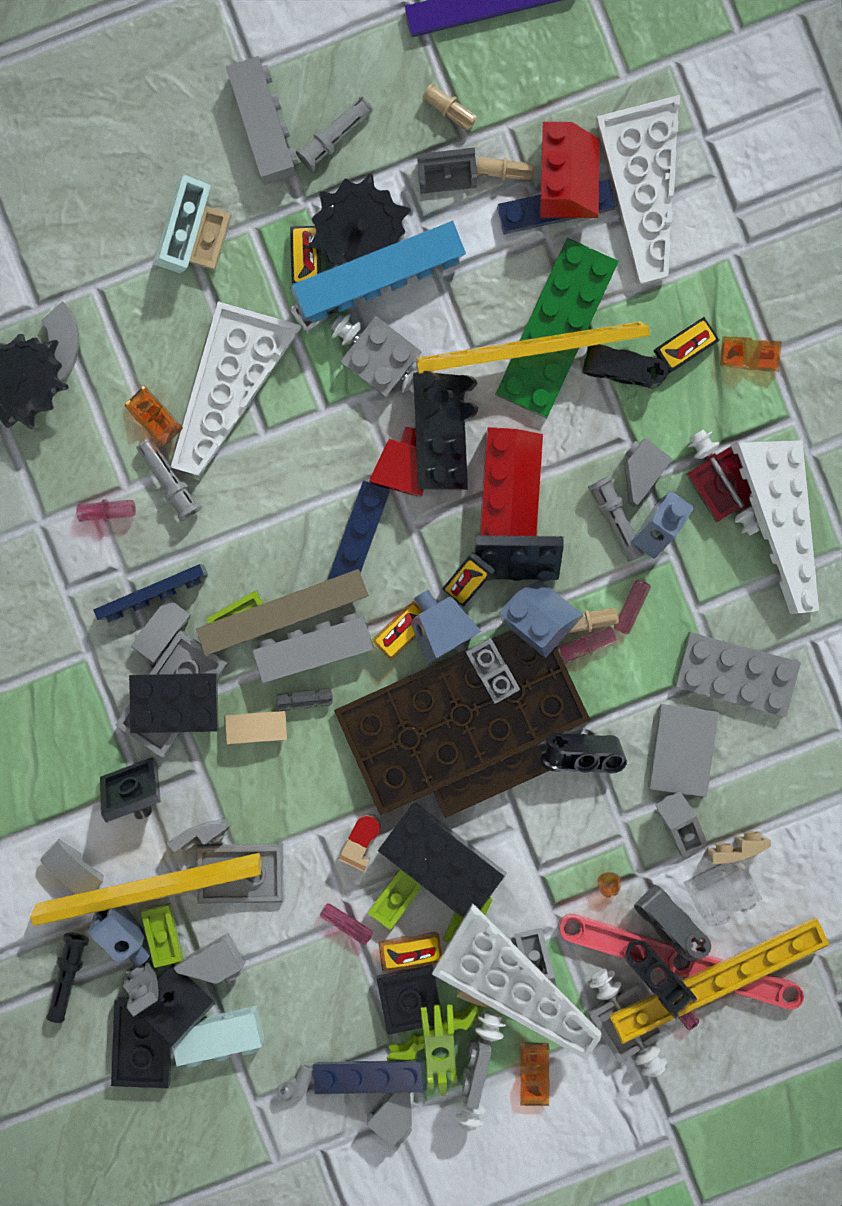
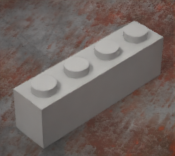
[225,56,299,185]
[253,613,374,683]

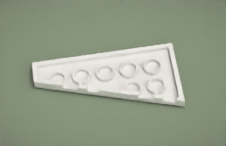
[596,95,680,286]
[171,302,302,476]
[731,440,819,614]
[432,904,601,1060]

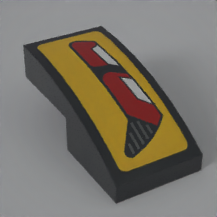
[290,226,321,284]
[653,317,720,374]
[442,552,495,607]

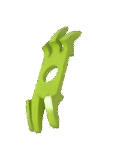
[386,1003,485,1061]
[421,1005,458,1096]

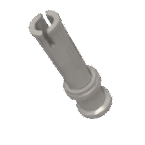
[295,96,373,171]
[136,438,202,521]
[588,475,645,562]

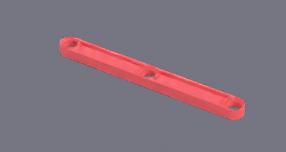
[558,913,804,1010]

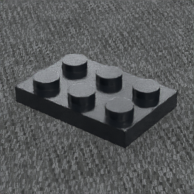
[474,536,564,581]
[129,673,219,733]
[111,997,172,1088]

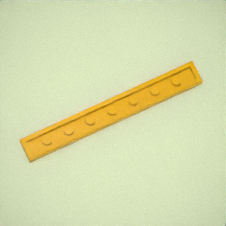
[415,321,650,373]
[30,853,262,926]
[609,917,830,1044]

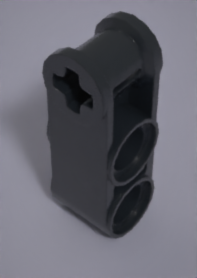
[582,344,668,388]
[540,733,627,774]
[623,940,698,1019]

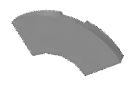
[41,301,79,381]

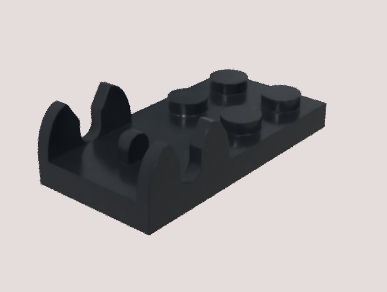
[413,371,479,491]

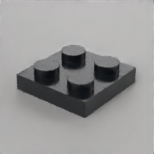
[376,964,444,1035]

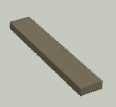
[196,569,369,656]

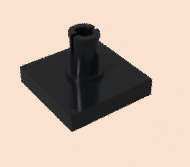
[100,757,161,823]
[138,964,215,1048]

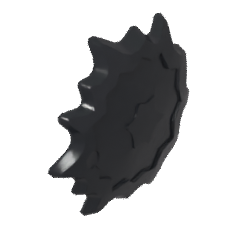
[308,173,411,265]
[0,334,69,429]

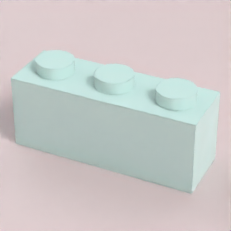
[153,174,211,274]
[172,1005,265,1068]

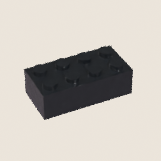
[377,803,507,918]

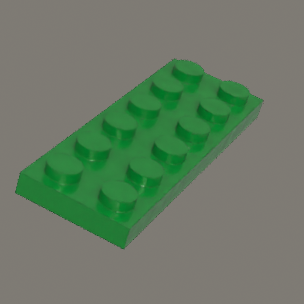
[495,237,619,419]

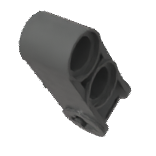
[634,885,711,962]

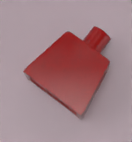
[369,426,424,498]

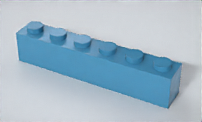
[290,221,466,323]

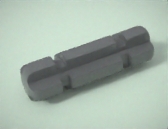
[276,689,333,711]

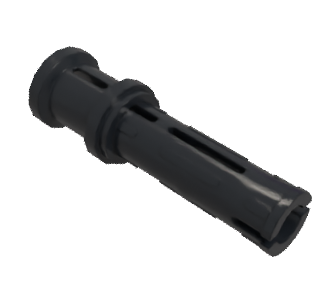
[46,933,89,1023]

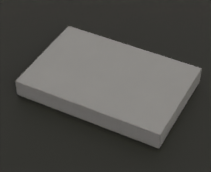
[649,704,719,797]
[197,843,284,904]

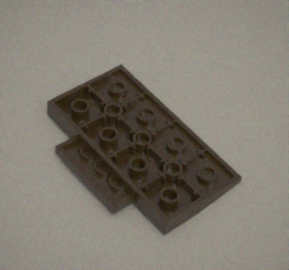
[334,630,590,818]

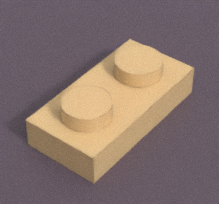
[189,206,232,271]

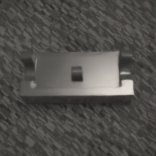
[417,148,477,194]

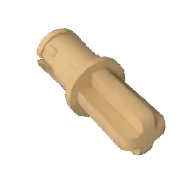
[422,83,477,130]
[477,156,534,181]
[569,608,619,633]

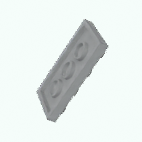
[115,630,228,757]
[674,632,801,717]

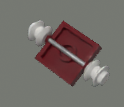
[686,429,760,536]

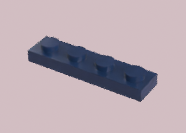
[497,179,616,235]
[328,480,390,580]
[93,564,208,623]
[313,1060,427,1094]

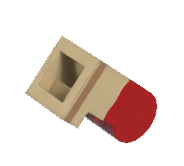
[338,813,381,872]

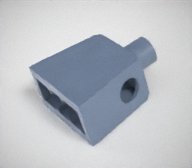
[631,491,693,559]
[411,590,481,664]
[88,906,150,967]

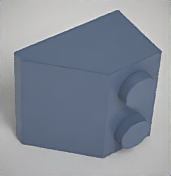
[499,580,583,658]

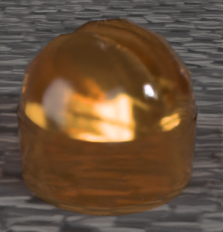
[598,872,621,898]

